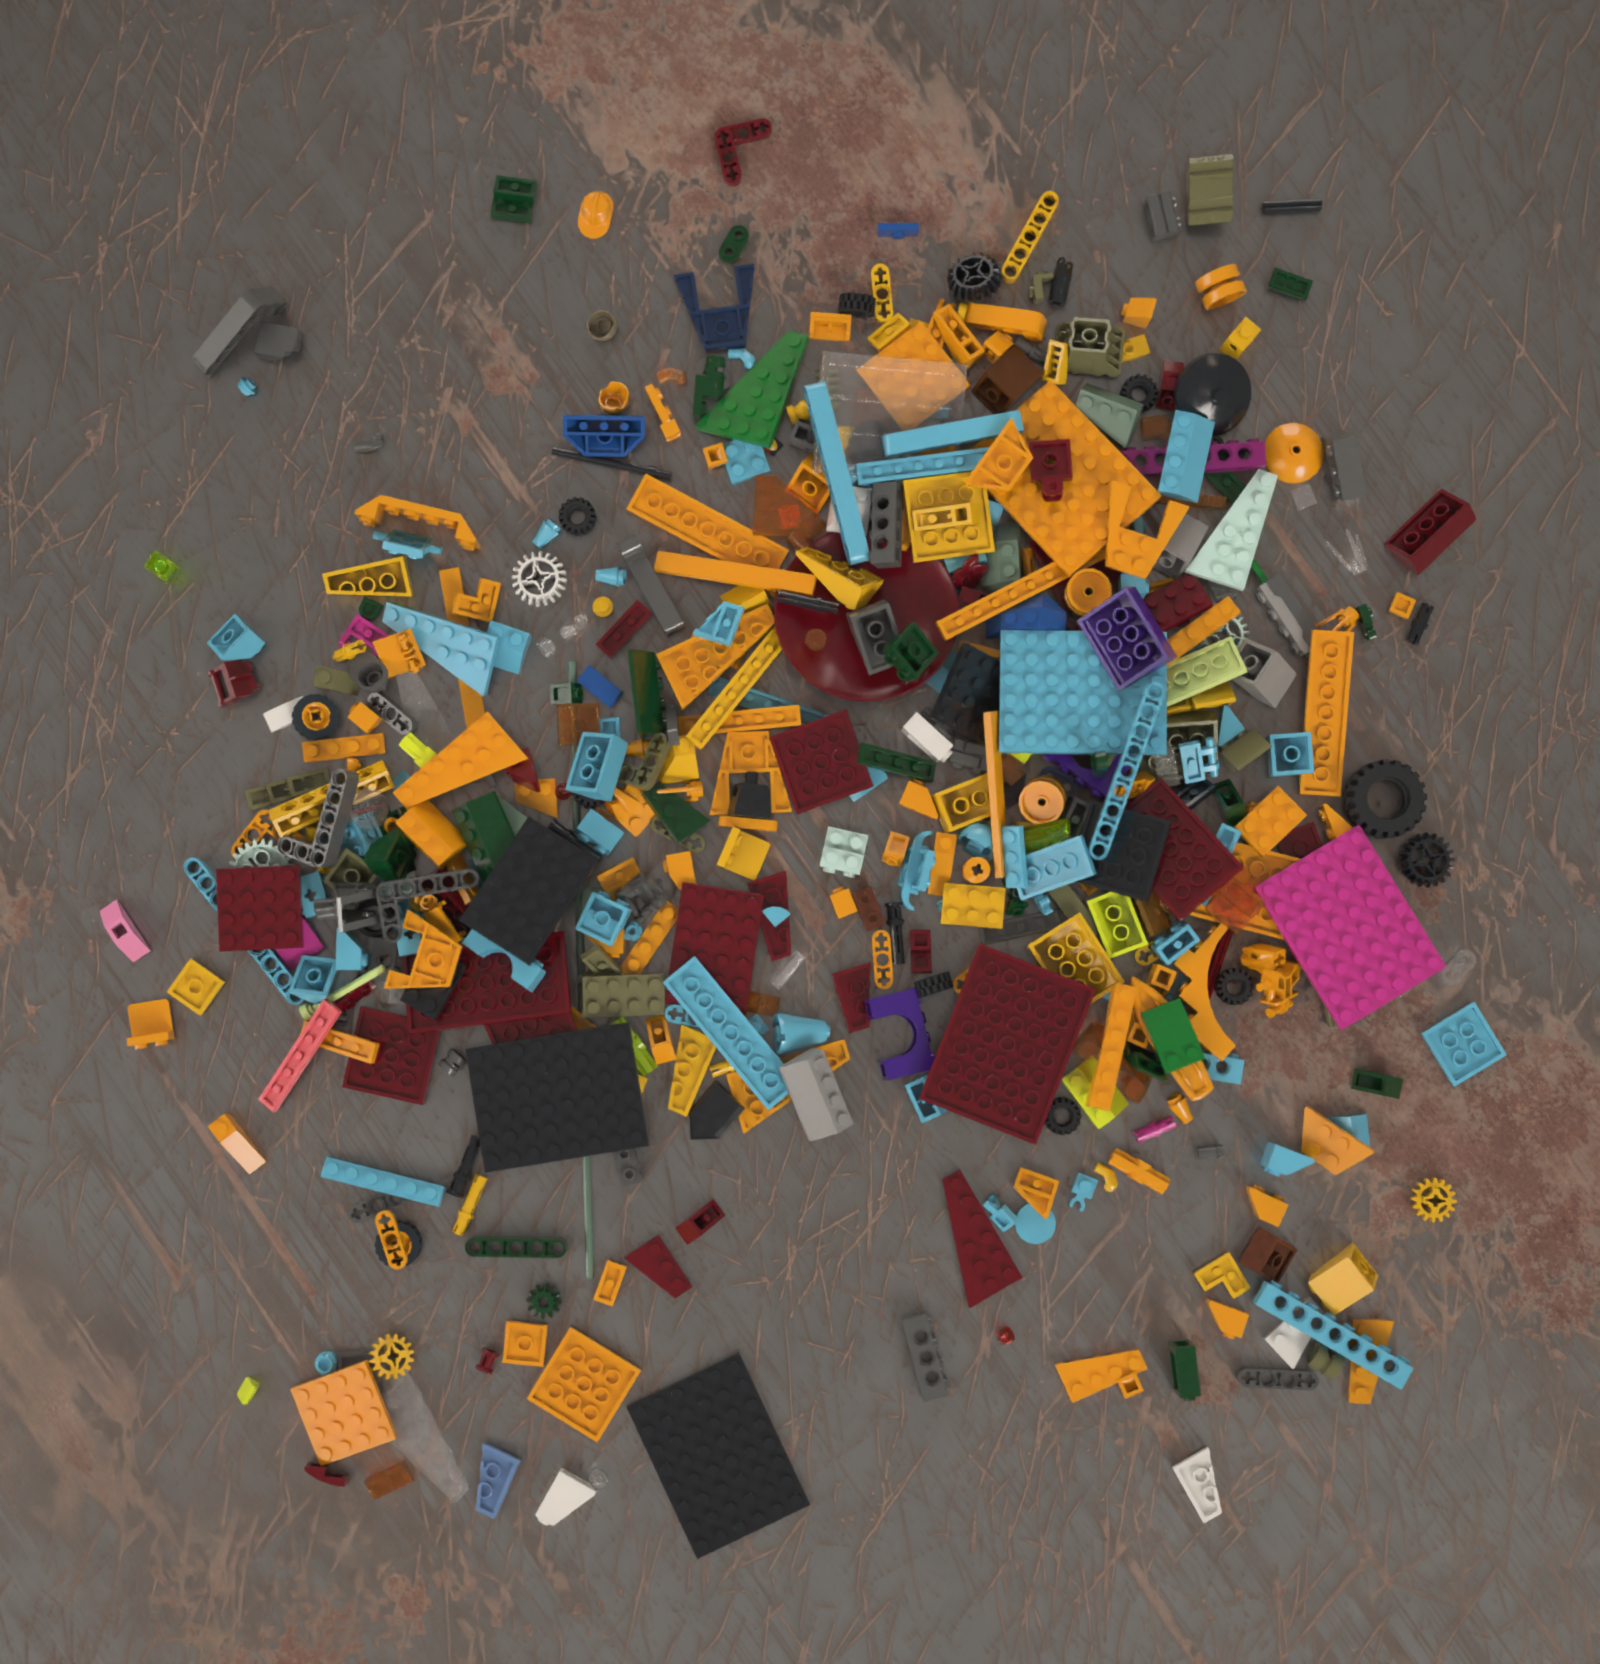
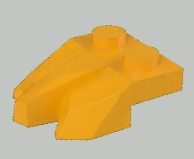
[605,777,656,837]

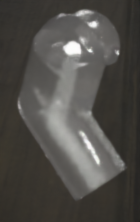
[560,614,588,638]

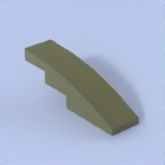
[244,767,330,811]

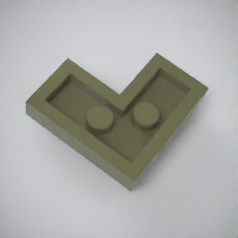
[576,944,623,987]

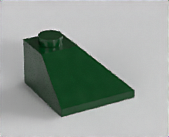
[363,828,417,887]

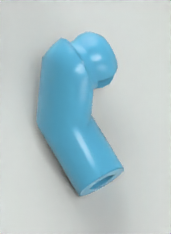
[728,348,755,369]

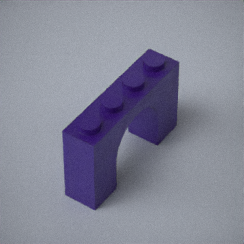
[1041,754,1134,800]
[864,988,935,1081]

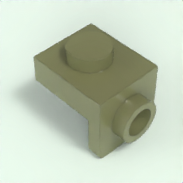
[1029,271,1054,304]

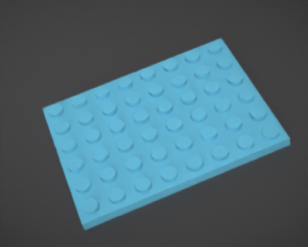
[999,630,1167,756]

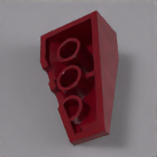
[422,866,472,938]

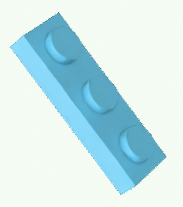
[1001,825,1028,888]

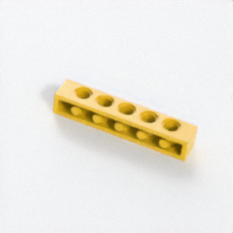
[269,760,395,838]

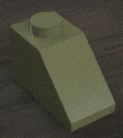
[313,666,359,696]

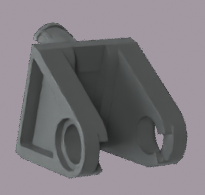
[313,883,379,933]

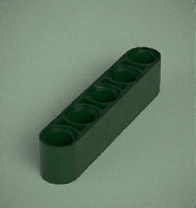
[465,1236,568,1258]

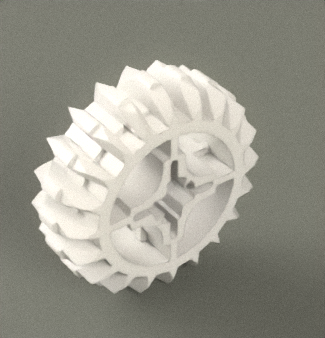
[511,551,567,607]

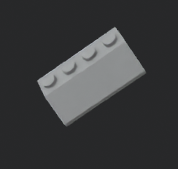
[778,1048,854,1141]

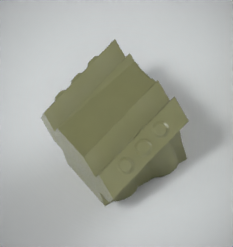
[1186,154,1234,226]
[1055,317,1125,378]

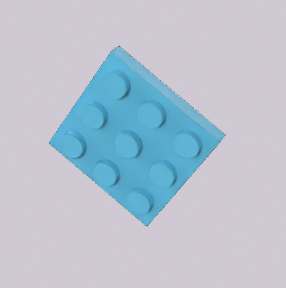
[1420,1002,1507,1087]

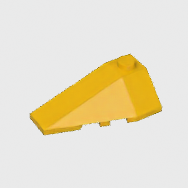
[796,547,884,610]

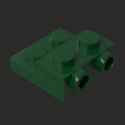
[882,621,939,682]

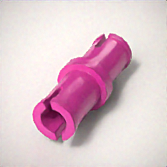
[1133,1115,1176,1144]

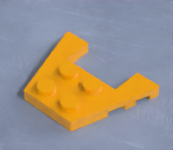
[384,910,463,989]

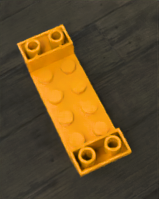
[355,495,481,551]

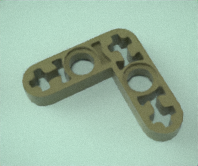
[617,733,671,791]

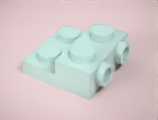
[819,826,868,878]

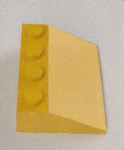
[1026,912,1125,1004]

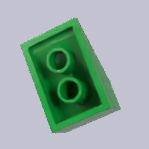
[1141,998,1205,1074]

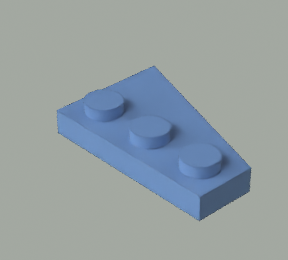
[476,1442,521,1519]

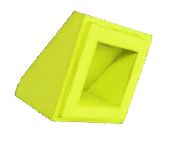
[237,1377,260,1405]

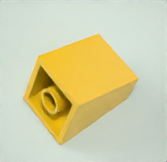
[1308,1243,1379,1316]

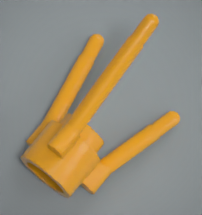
[1315,606,1360,632]
[657,780,703,803]

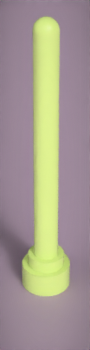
[299,965,386,1021]

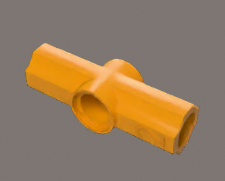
[1108,1148,1171,1194]

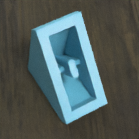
[1218,705,1245,748]

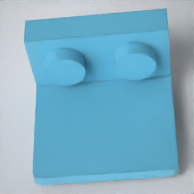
[341,812,383,859]

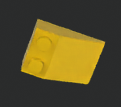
[931,773,1006,833]

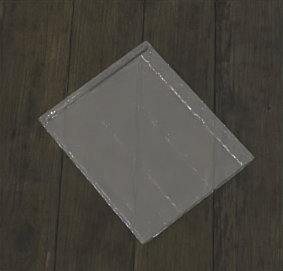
[812,351,967,481]

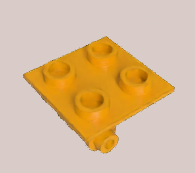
[372,628,426,678]

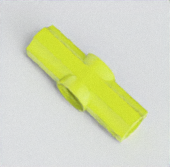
[399,732,437,768]

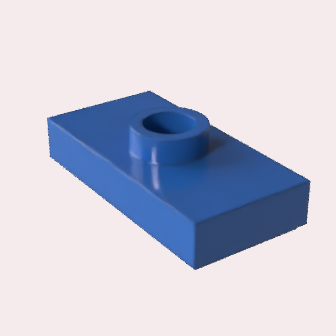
[878,223,919,239]

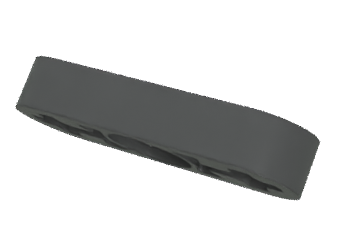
[367,692,417,735]
[665,704,680,746]

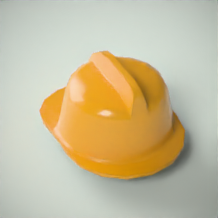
[578,191,613,239]

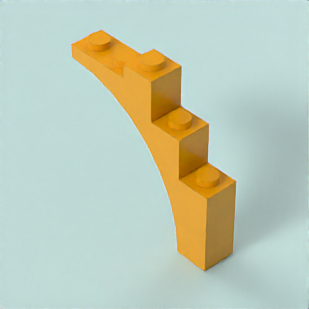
[1173,923,1236,1062]

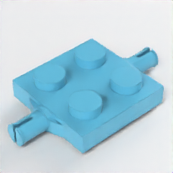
[373,529,443,559]

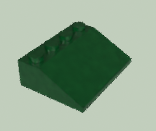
[627,649,667,738]

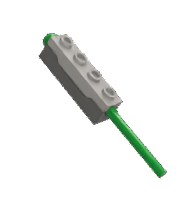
[1251,558,1317,659]

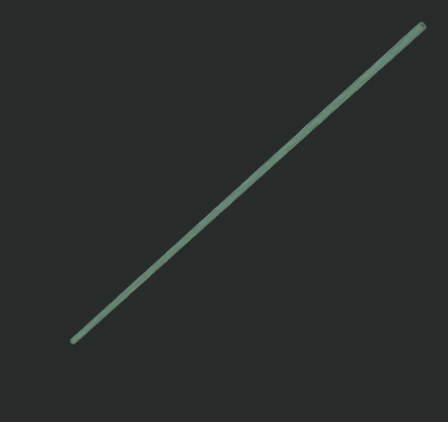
[568,661,594,1279]

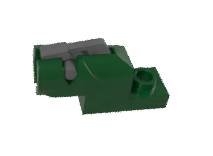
[693,356,729,420]

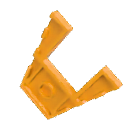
[1105,480,1189,579]
[710,731,792,815]

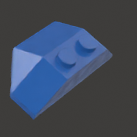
[563,414,645,457]
[986,592,1067,639]

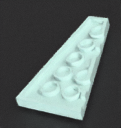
[1184,469,1278,591]

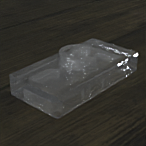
[1153,745,1180,786]

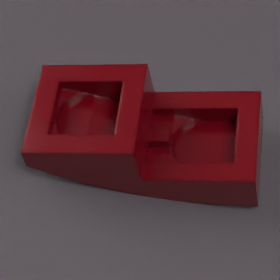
[910,929,932,974]
[304,1462,349,1487]

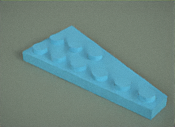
[382,601,500,697]

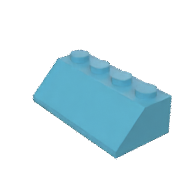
[1158,410,1215,503]

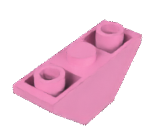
[99,900,151,962]

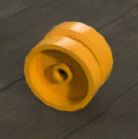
[1194,264,1247,310]
[1064,568,1112,617]
[1019,775,1067,825]

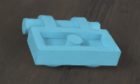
[1178,737,1220,784]

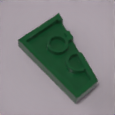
[641,782,711,844]

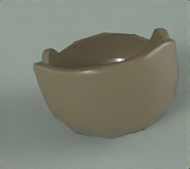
[586,310,617,341]

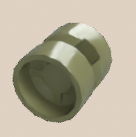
[1306,1342,1345,1380]

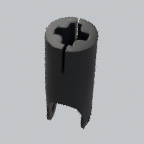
[1048,257,1073,306]

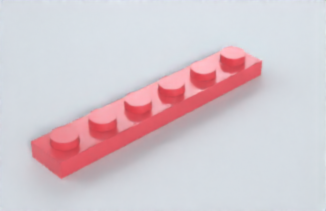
[258,999,342,1112]

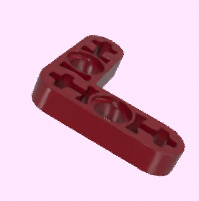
[714,118,772,187]

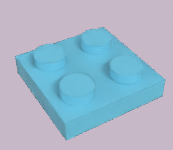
[723,440,770,485]

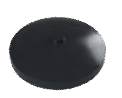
[1174,353,1251,436]

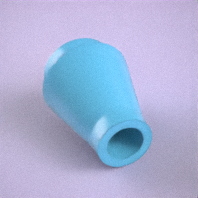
[532,518,561,549]
[595,566,627,587]

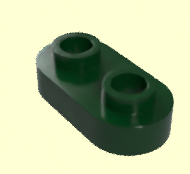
[719,225,749,265]

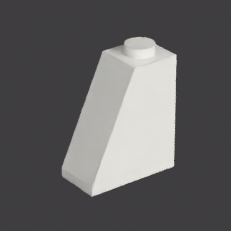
[535,1467,597,1526]

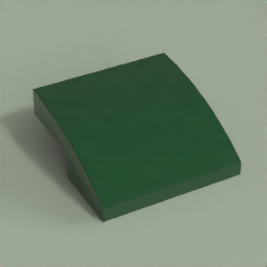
[490,175,537,224]
[1123,1041,1169,1083]

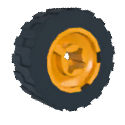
[291,694,339,740]
[374,1221,422,1266]

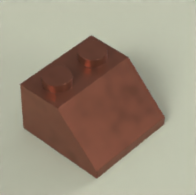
[1239,1227,1298,1283]

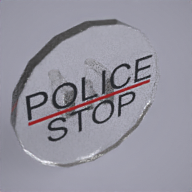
[350,788,389,829]

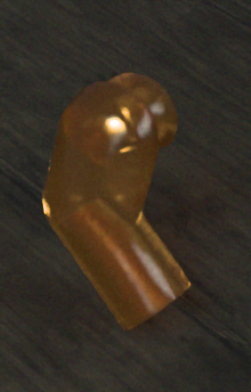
[656,367,687,384]

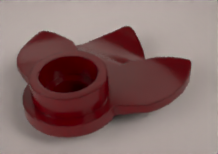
[952,553,989,589]

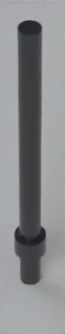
[552,447,672,480]

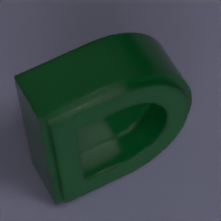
[359,596,384,621]

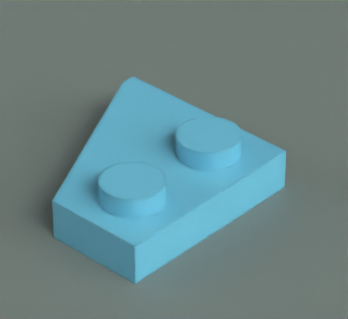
[693,601,745,647]

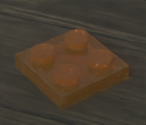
[556,703,599,746]

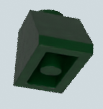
[1213,778,1246,827]

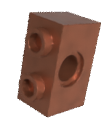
[851,886,886,932]

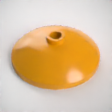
[1265,423,1324,484]

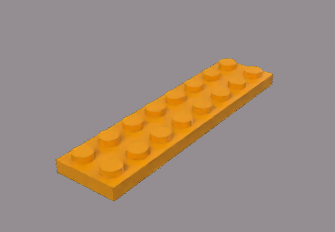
[626,473,789,569]
[1298,630,1354,797]

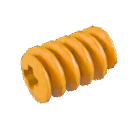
[961,857,990,884]

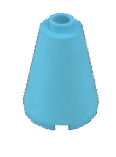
[772,1013,830,1054]

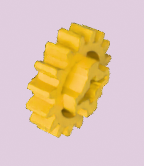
[1410,1177,1457,1223]
[368,1334,414,1380]

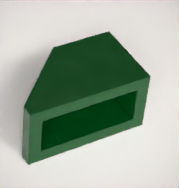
[1351,1069,1403,1099]

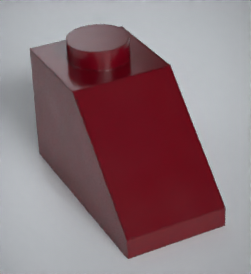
[504,748,541,792]
[675,1199,725,1245]

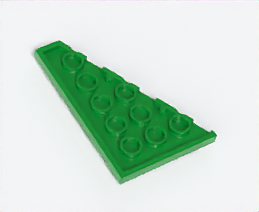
[695,331,809,449]

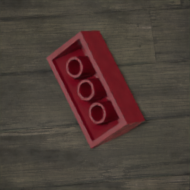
[1384,488,1477,575]

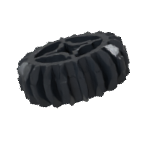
[947,252,1002,304]
[1398,832,1455,888]

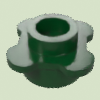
[1005,898,1029,916]

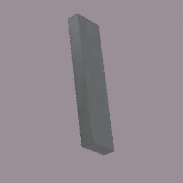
[978,908,1062,945]

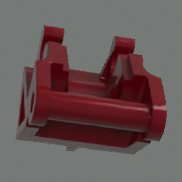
[207,659,261,708]

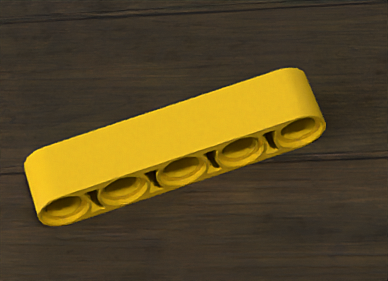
[1001,191,1059,284]

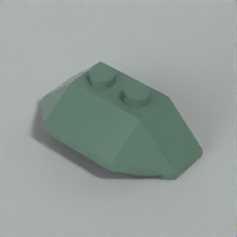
[981,523,1023,594]

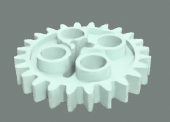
[229,838,295,868]

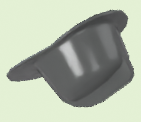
[347,652,389,693]

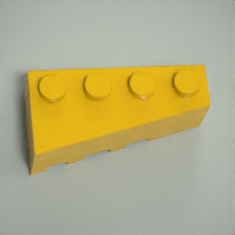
[322,556,415,597]

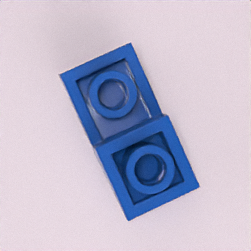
[577,665,623,708]

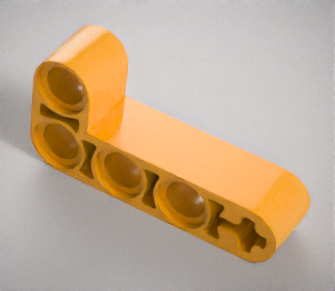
[964,303,1047,343]

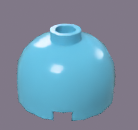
[956,822,993,860]

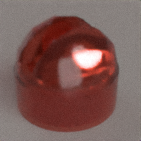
[555,782,571,800]
[997,1326,1015,1345]

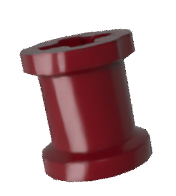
[475,1347,500,1374]

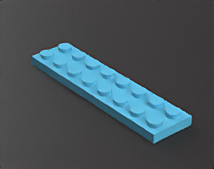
[662,956,789,1110]

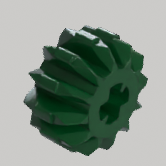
[526,1283,562,1319]

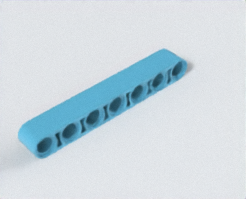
[881,410,1024,457]

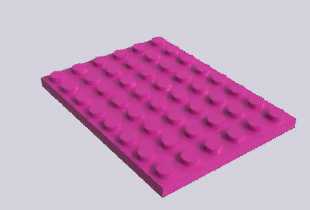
[1253,825,1447,1031]

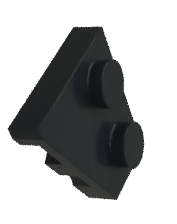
[1170,779,1216,810]

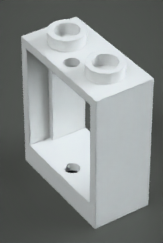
[901,712,953,764]

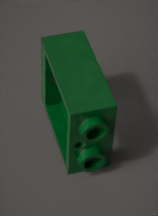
[1168,1339,1201,1401]

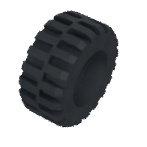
[1343,759,1427,839]

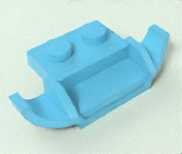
[897,831,936,911]

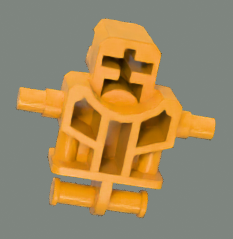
[1240,943,1302,1018]

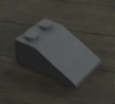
[846,600,899,675]

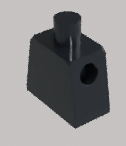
[727,772,771,820]

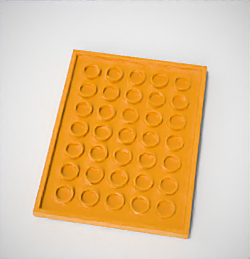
[971,381,1162,578]

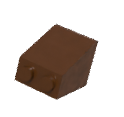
[971,345,1044,414]

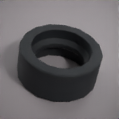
[357,898,395,937]

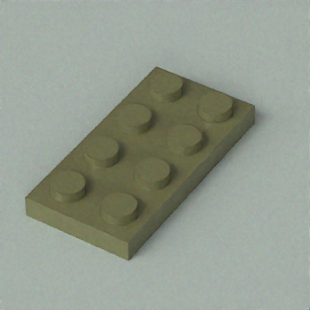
[581,973,665,1018]

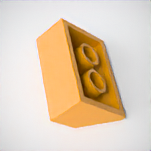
[395,800,466,871]

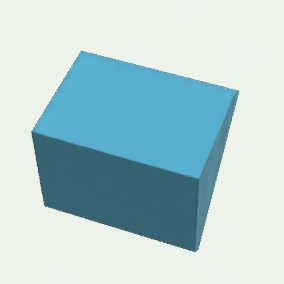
[288,955,337,1005]
[1326,1113,1370,1147]

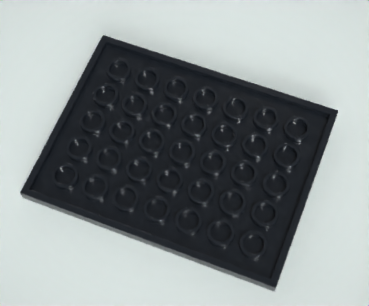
[465,1022,650,1173]
[627,1352,810,1559]

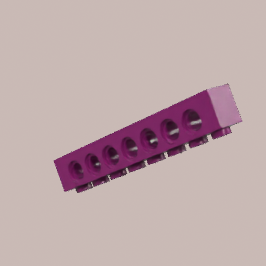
[1120,438,1266,477]

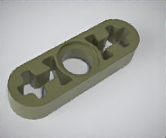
[651,816,706,853]

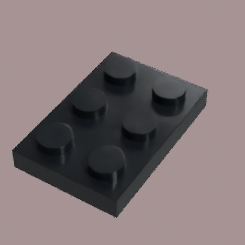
[400,961,468,1021]

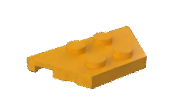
[964,419,1033,493]
[1301,1106,1375,1175]

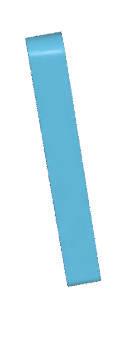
[803,381,869,566]
[1088,681,1165,860]
[183,858,306,1005]

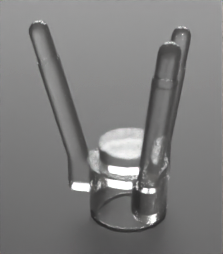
[1327,528,1369,576]

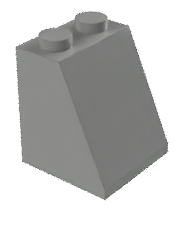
[1152,514,1209,581]
[1232,639,1297,708]

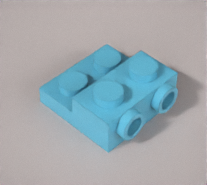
[575,890,632,947]

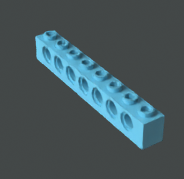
[1252,1280,1414,1390]

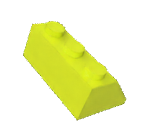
[1087,892,1148,959]
[1061,1054,1129,1130]

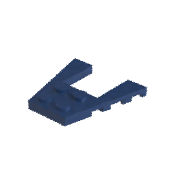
[674,263,754,352]

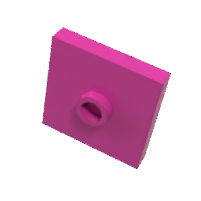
[275,916,325,970]

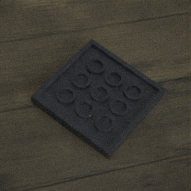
[929,642,1000,746]
[1076,800,1172,902]

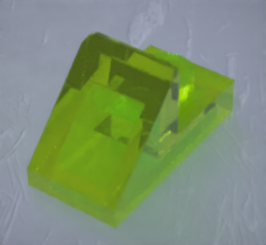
[143,550,182,585]

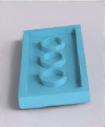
[1017,835,1097,901]

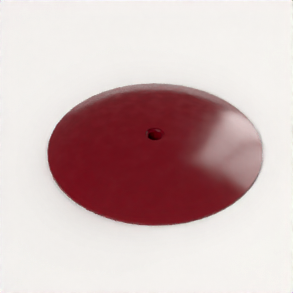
[774,525,959,702]

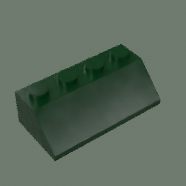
[451,791,515,884]

